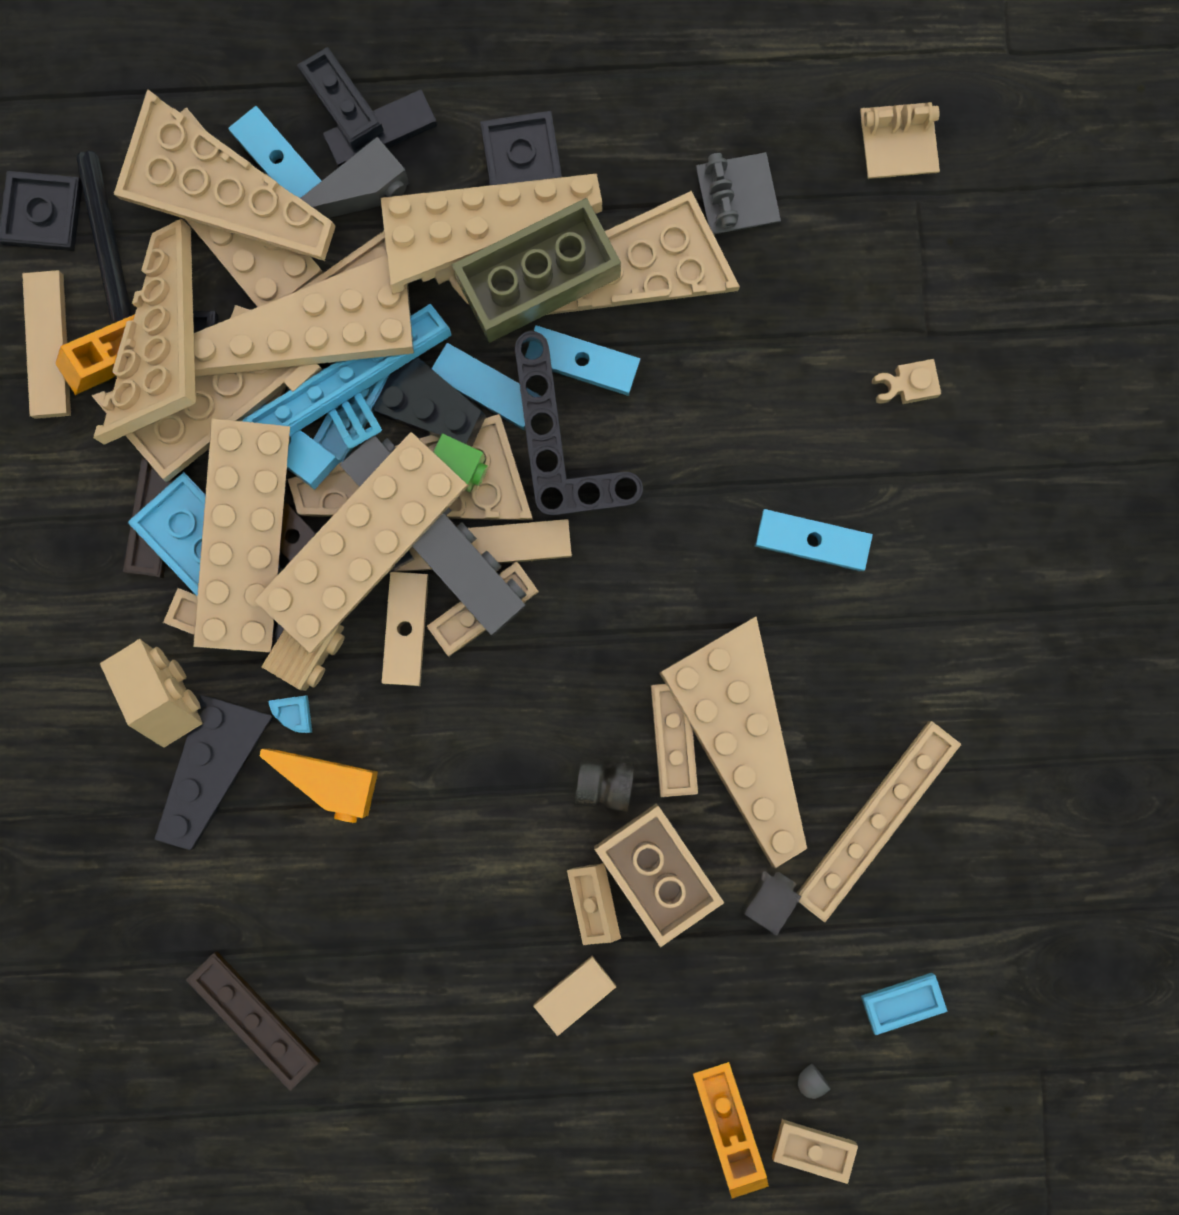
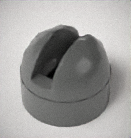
[798,1063,831,1099]

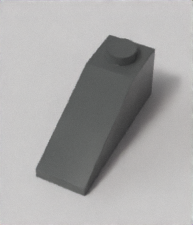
[300,137,410,218]

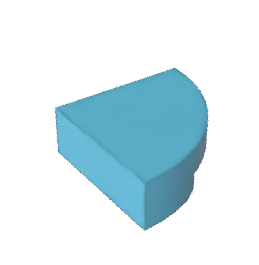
[268,696,312,733]

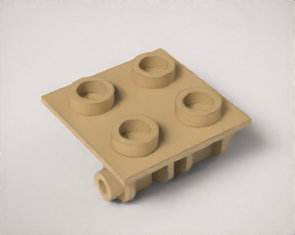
[860,102,940,179]

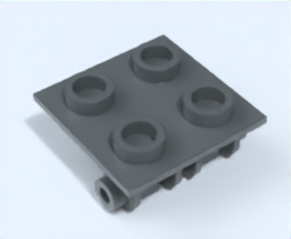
[696,152,781,235]

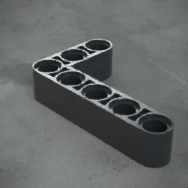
[515,331,643,515]

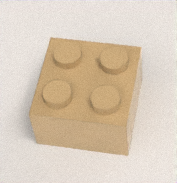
[100,639,203,747]

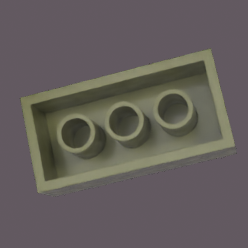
[452,198,621,343]

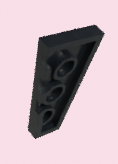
[155,695,275,850]

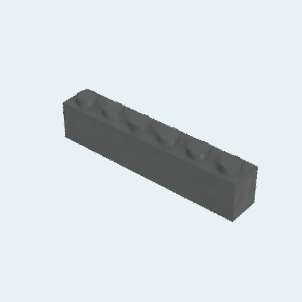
[340,436,527,636]

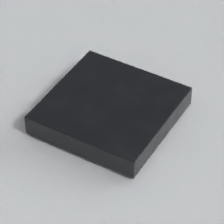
[480,111,562,186]
[0,171,82,251]

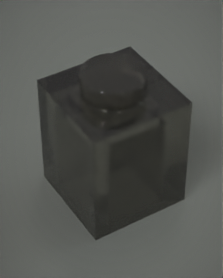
[740,871,802,935]

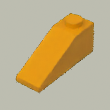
[55,314,135,395]
[259,748,378,823]
[693,1062,769,1198]

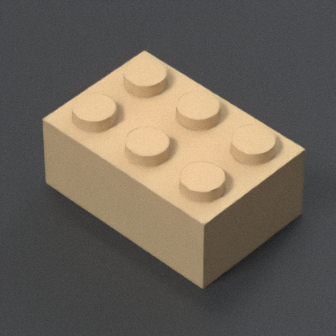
[594,804,724,947]

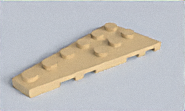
[659,617,807,868]

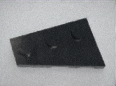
[373,357,486,447]

